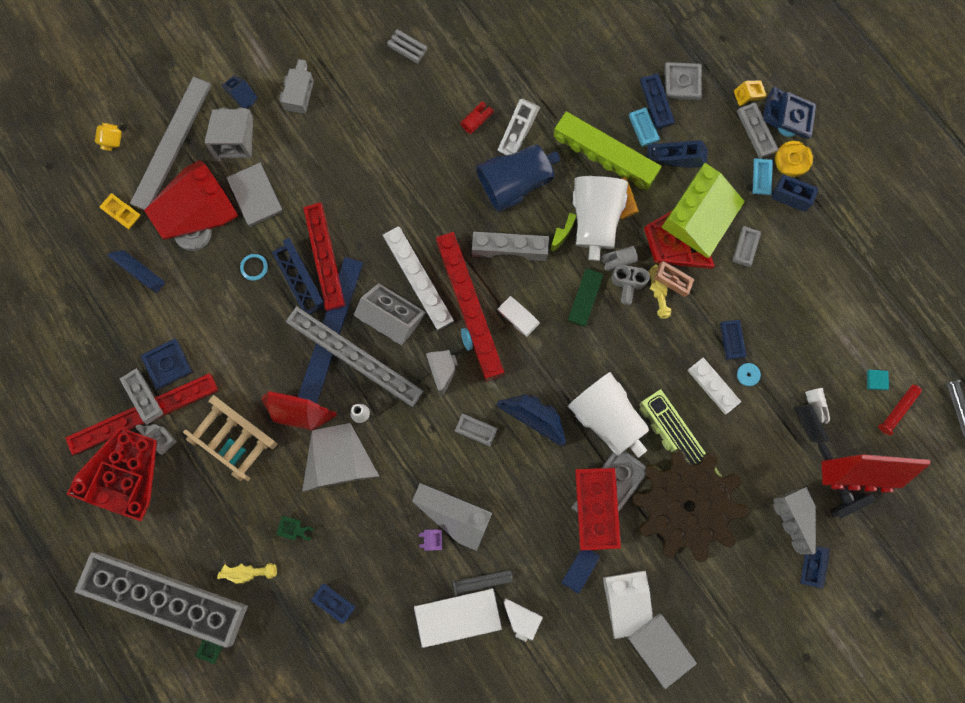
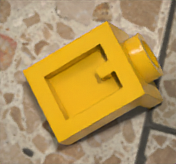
[734,81,767,106]

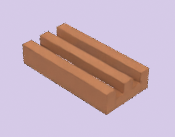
[654,261,694,297]

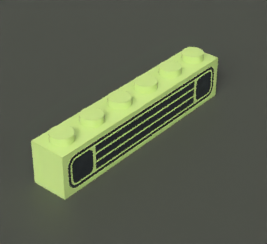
[639,389,722,477]

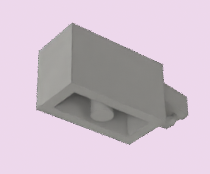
[280,59,314,114]

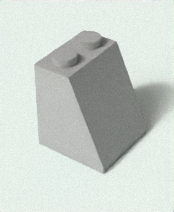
[205,108,253,158]

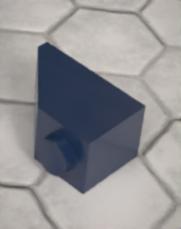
[221,75,258,109]

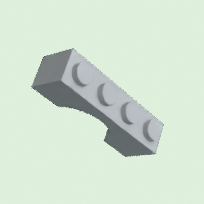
[472,232,549,261]

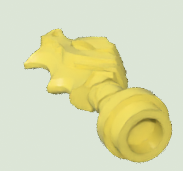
[648,265,672,319]
[217,563,277,584]

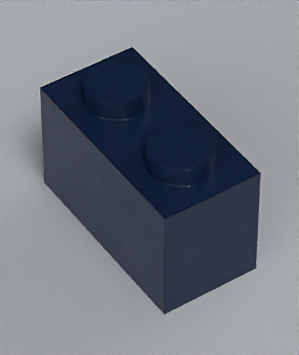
[771,174,819,212]

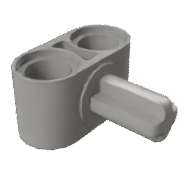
[611,265,650,305]

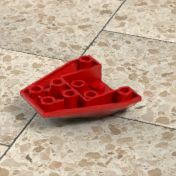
[66,427,157,522]

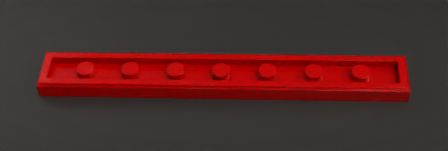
[65,373,218,456]

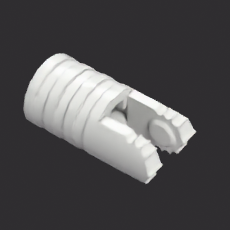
[805,388,830,424]

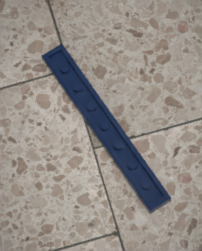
[298,257,363,404]

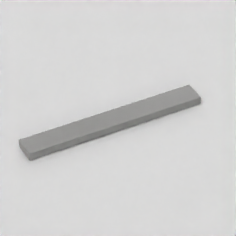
[130,77,211,210]
[285,306,424,407]

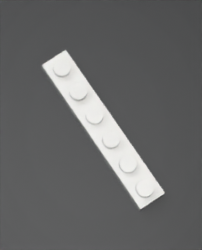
[383,226,454,331]

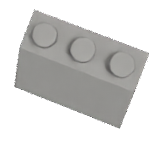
[354,283,426,345]

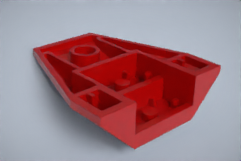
[144,160,238,240]

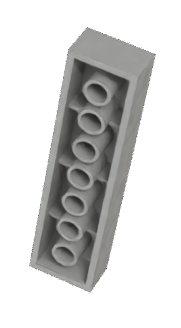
[75,552,248,648]

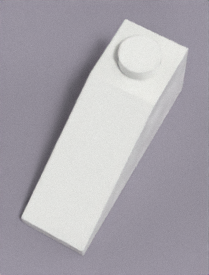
[498,99,540,155]

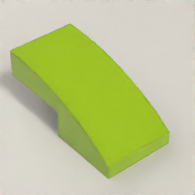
[550,213,576,251]

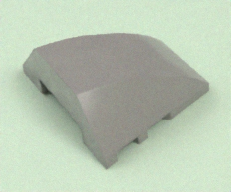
[302,423,380,492]

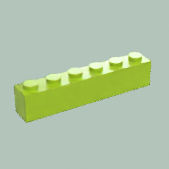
[554,111,662,191]

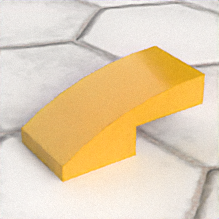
[100,193,141,229]

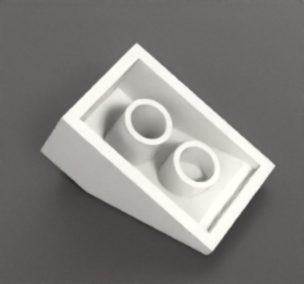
[603,571,653,639]

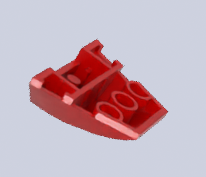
[262,391,336,431]

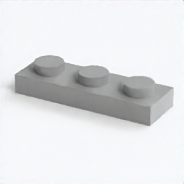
[737,103,778,159]
[120,368,164,425]

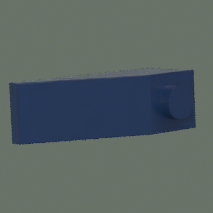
[647,140,708,168]

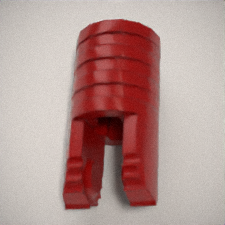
[460,101,494,134]

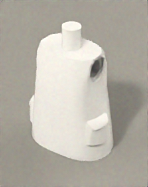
[573,176,628,261]
[568,372,649,458]

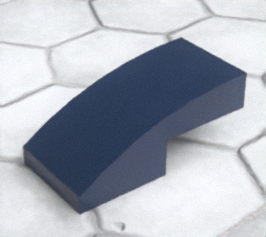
[763,86,785,128]
[561,550,600,594]

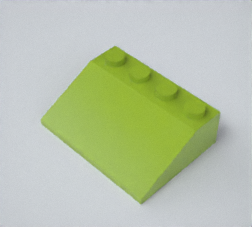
[662,163,745,258]

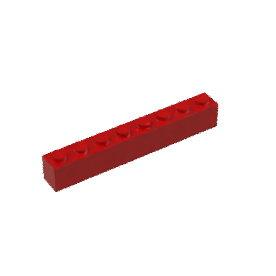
[436,232,504,382]

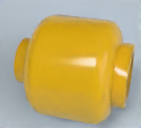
[95,122,122,151]

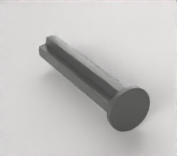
[945,380,965,437]
[452,570,513,596]

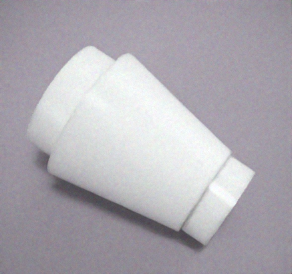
[350,404,370,423]

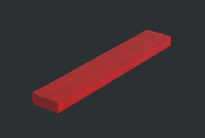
[303,202,345,311]

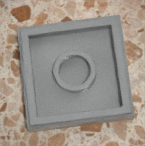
[664,62,702,100]

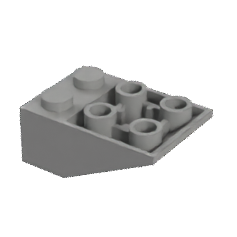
[773,487,816,554]

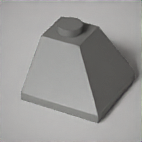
[426,350,458,397]

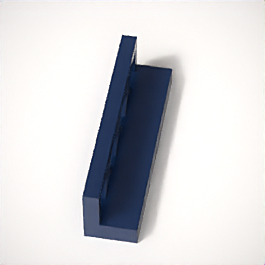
[272,238,325,315]

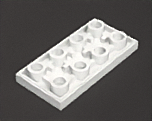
[414,589,502,648]

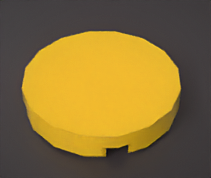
[775,141,813,177]

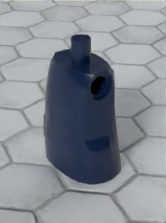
[476,145,560,213]

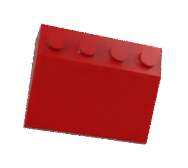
[821,455,930,493]

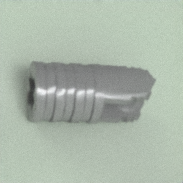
[600,246,638,271]

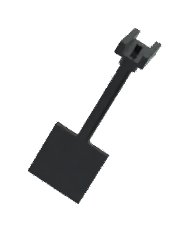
[793,404,875,519]

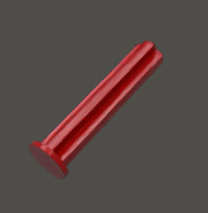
[878,385,922,436]

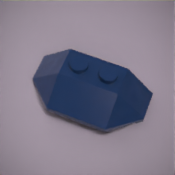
[496,394,566,447]

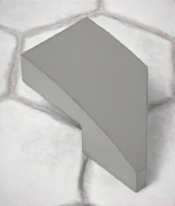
[135,424,177,455]

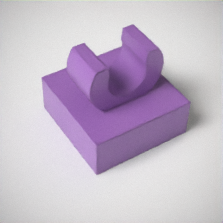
[419,530,442,550]

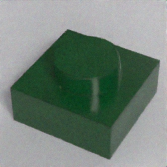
[195,639,223,664]

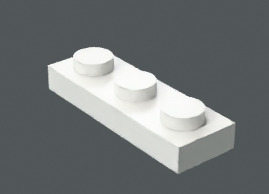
[687,357,741,415]

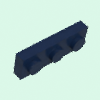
[640,74,675,130]

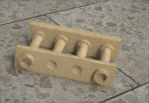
[183,395,277,481]

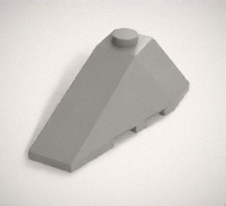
[412,483,492,551]

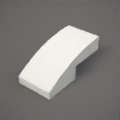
[498,296,540,337]

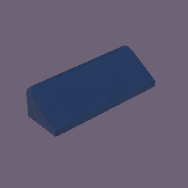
[108,250,165,293]

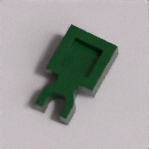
[276,515,314,541]

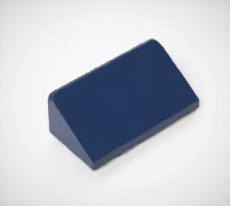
[800,546,830,589]

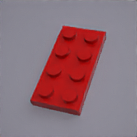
[575,468,621,550]

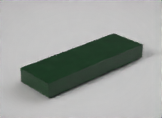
[567,268,604,327]

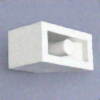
[504,598,543,641]

